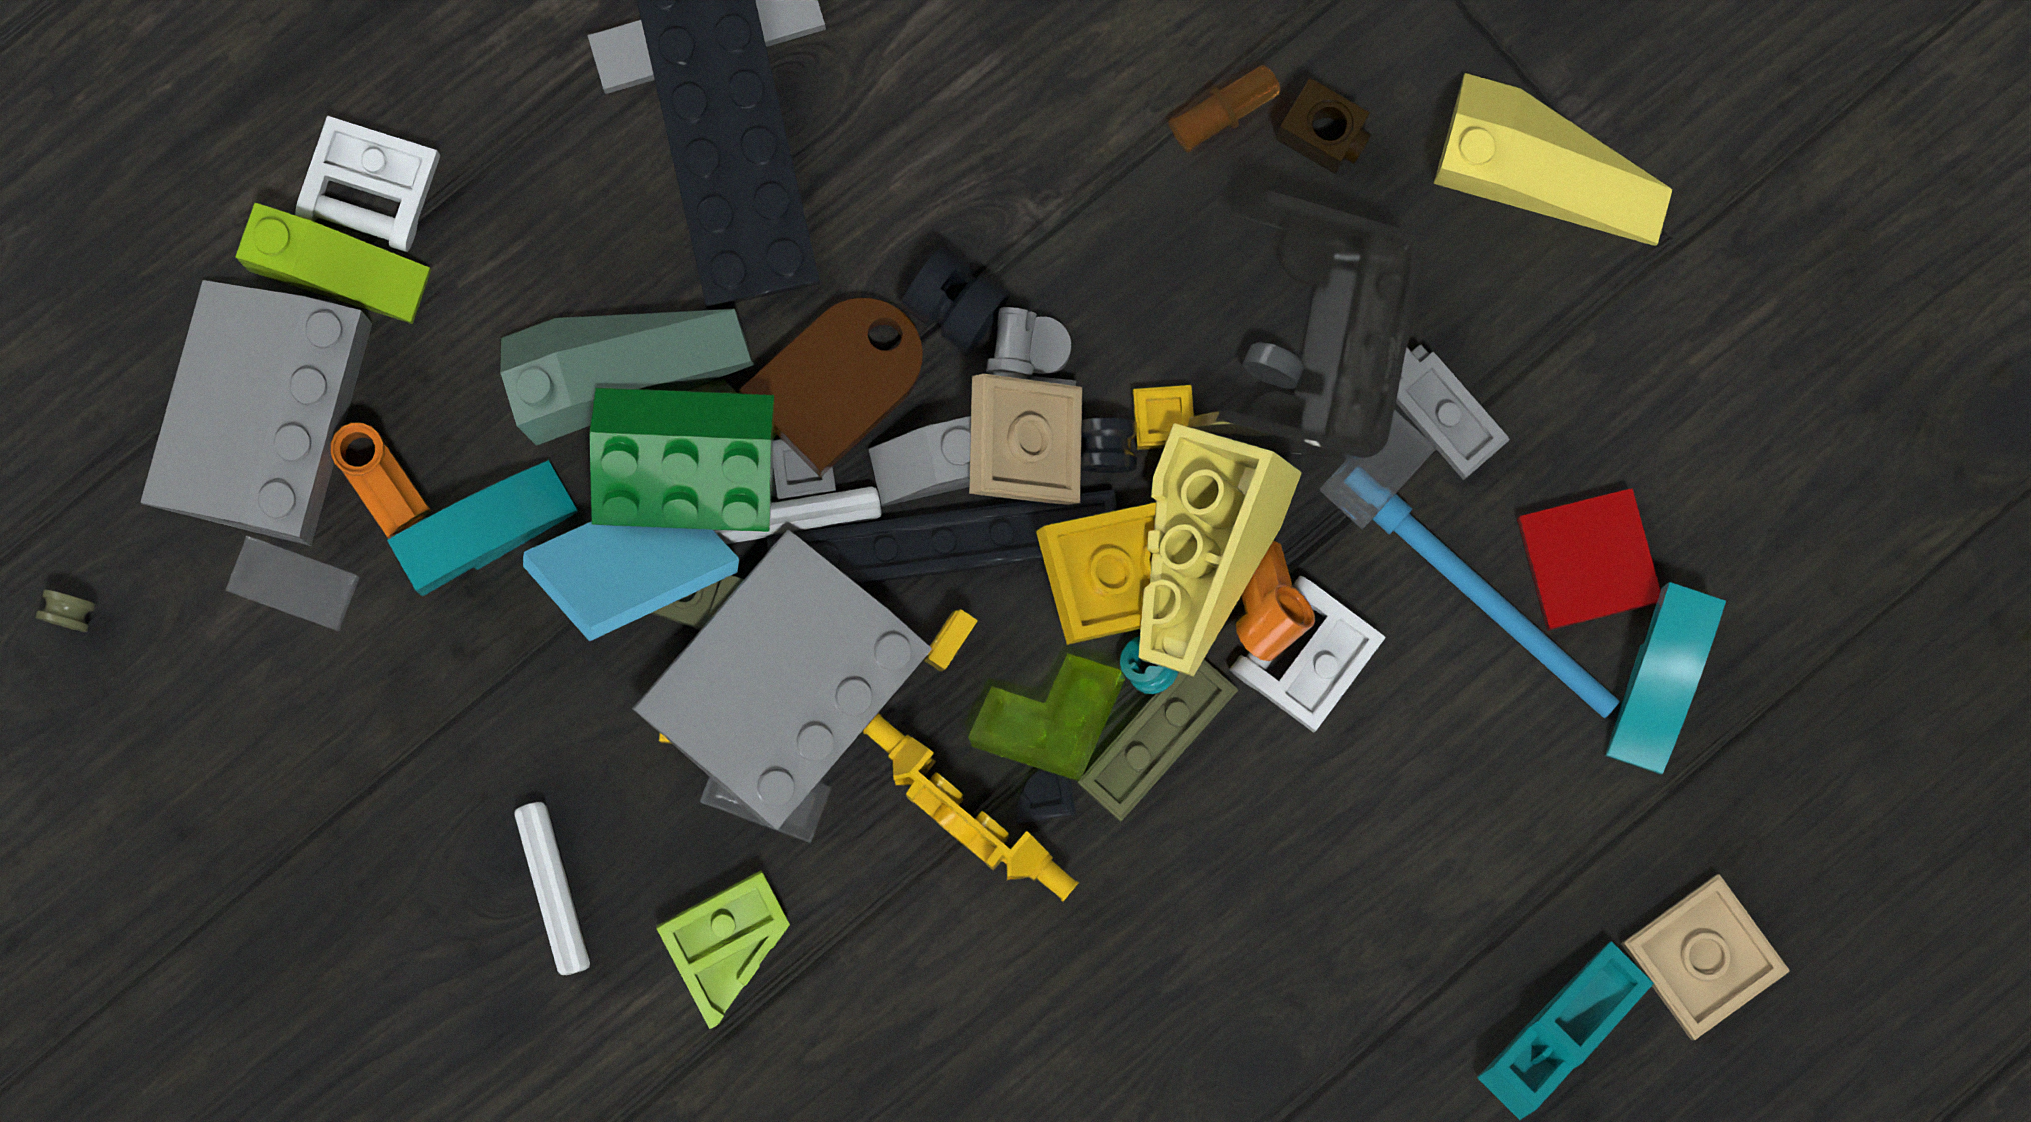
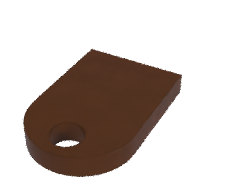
[739,298,923,478]

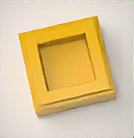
[1133,385,1195,450]
[923,609,978,672]

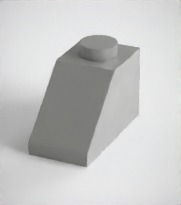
[869,416,971,507]

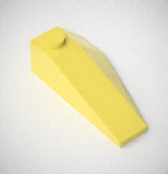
[1434,73,1673,246]
[1139,423,1302,677]

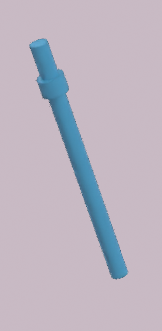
[1341,466,1620,718]

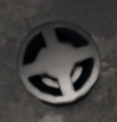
[1081,418,1137,473]

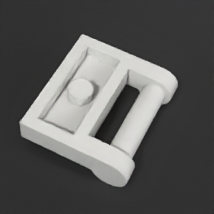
[296,116,440,252]
[1230,576,1386,733]

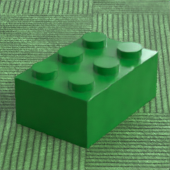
[590,388,774,532]

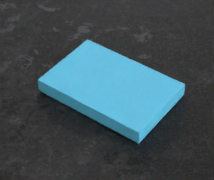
[523,521,739,641]

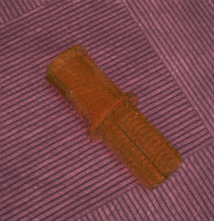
[1168,65,1281,153]

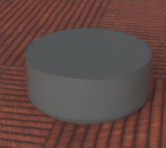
[1242,342,1304,389]

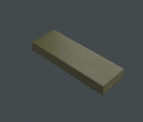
[1077,660,1238,823]

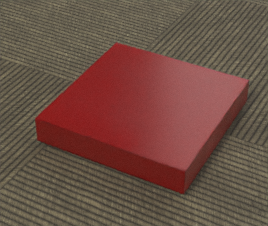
[1517,488,1661,631]

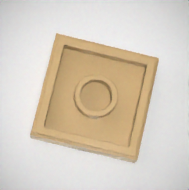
[969,374,1082,505]
[1621,874,1790,1040]

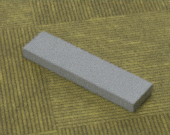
[588,0,826,94]

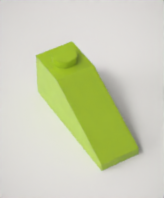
[235,203,431,324]

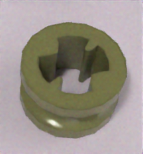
[35,589,96,632]

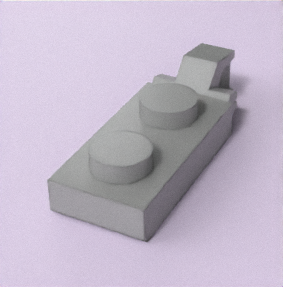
[1370,330,1510,480]

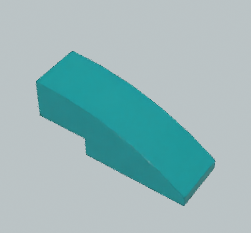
[387,460,578,596]
[1605,582,1726,775]
[1477,941,1654,1120]

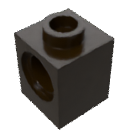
[1276,78,1372,174]

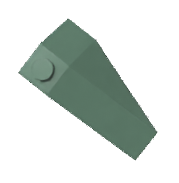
[500,309,754,446]

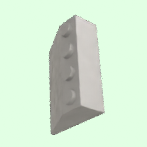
[140,280,372,546]
[632,530,932,830]

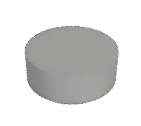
[1029,317,1071,377]

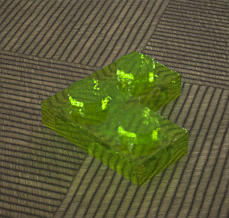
[968,653,1125,782]

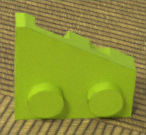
[656,870,790,1029]

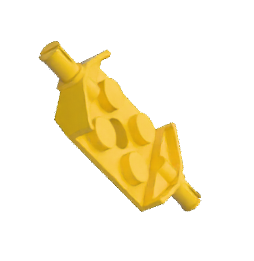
[863,713,1079,901]

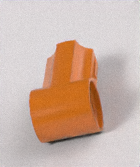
[331,423,431,539]
[1236,541,1315,661]

